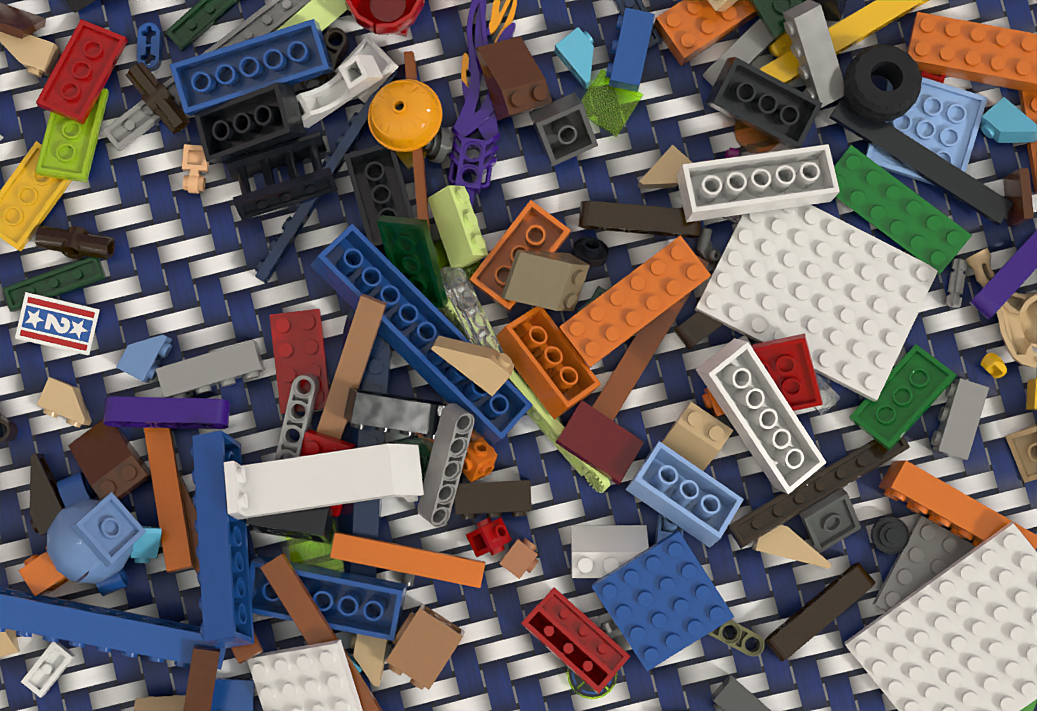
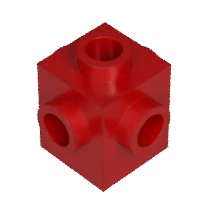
[466,517,512,558]

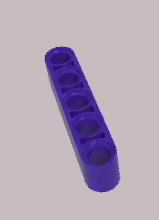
[969,230,1037,319]
[103,396,230,429]

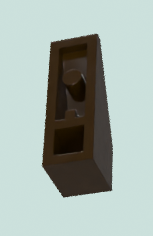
[29,453,65,536]

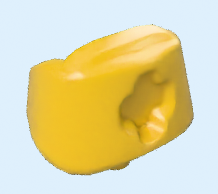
[769,33,792,57]
[980,353,1007,378]

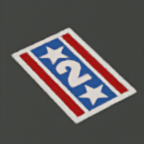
[15,292,100,355]

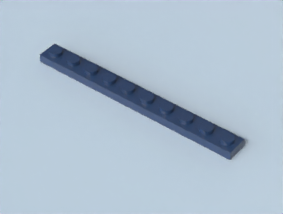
[255,70,399,284]

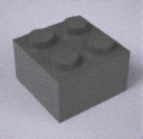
[529,92,598,166]

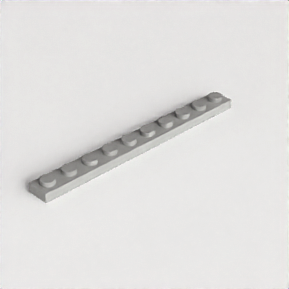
[102,0,311,152]

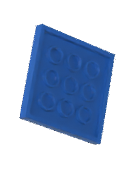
[591,530,734,672]

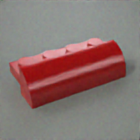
[521,587,630,694]

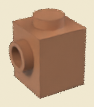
[499,538,539,579]

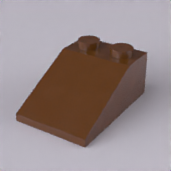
[475,36,552,121]
[68,419,151,501]

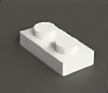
[21,642,76,698]

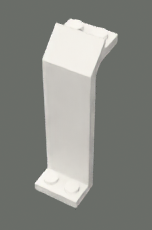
[224,443,424,520]

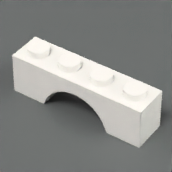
[296,54,383,128]

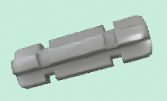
[946,259,967,308]

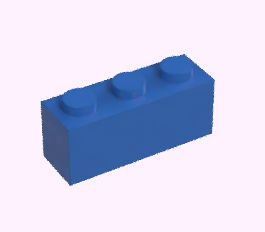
[606,8,655,92]

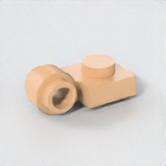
[182,144,209,194]

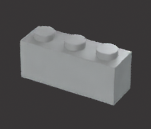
[931,378,989,460]

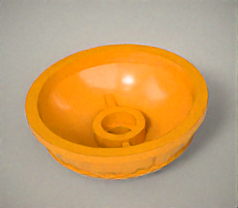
[368,79,443,152]

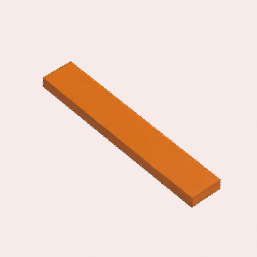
[144,428,194,573]
[330,531,486,588]

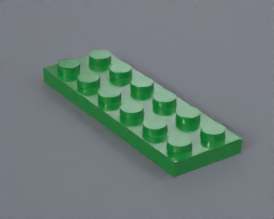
[834,145,972,275]

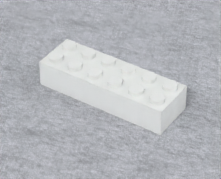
[676,144,840,222]
[696,338,826,494]

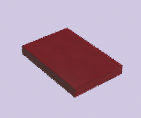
[555,400,644,485]

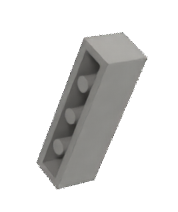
[783,0,844,107]
[156,340,265,398]

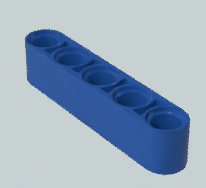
[57,471,128,596]

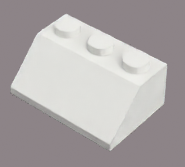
[571,525,649,578]

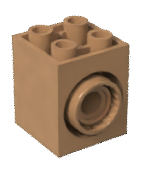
[386,604,465,690]

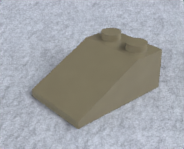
[501,250,590,311]

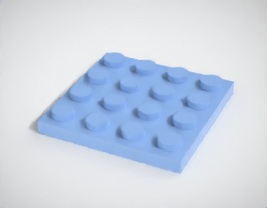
[865,77,988,185]

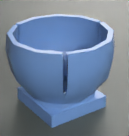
[47,492,146,584]

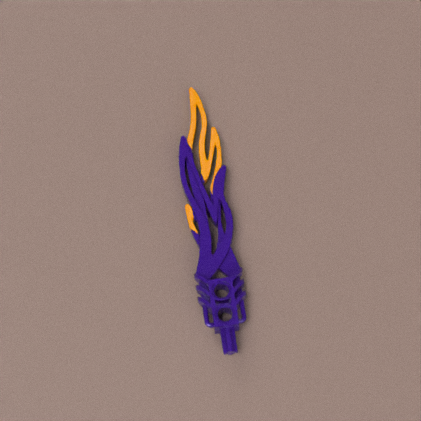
[448,0,517,209]

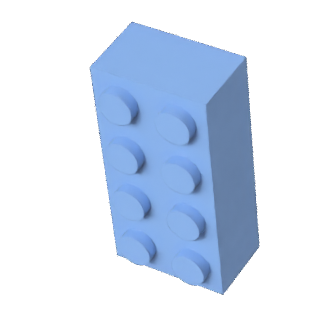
[626,441,744,548]

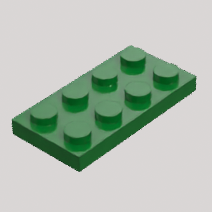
[849,344,956,451]

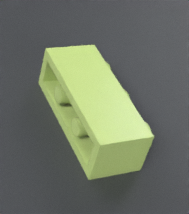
[427,185,489,268]

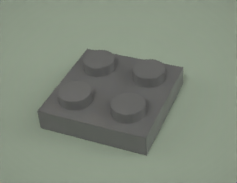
[799,488,861,553]

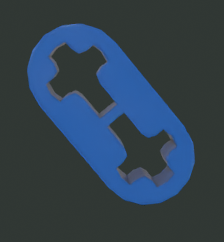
[137,23,163,72]

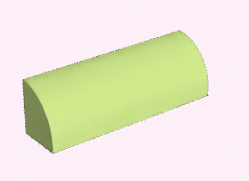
[276,0,348,31]

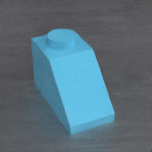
[554,27,594,89]
[980,97,1037,143]
[130,526,162,563]

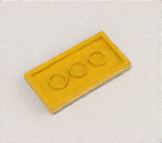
[0,141,72,251]

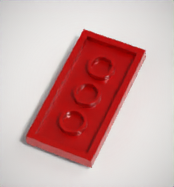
[36,19,128,125]
[269,309,330,414]

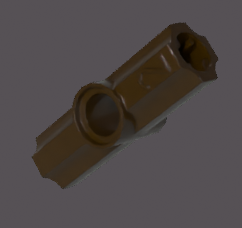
[126,62,190,134]
[35,226,115,259]

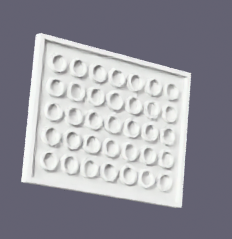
[694,205,938,402]
[845,521,1037,711]

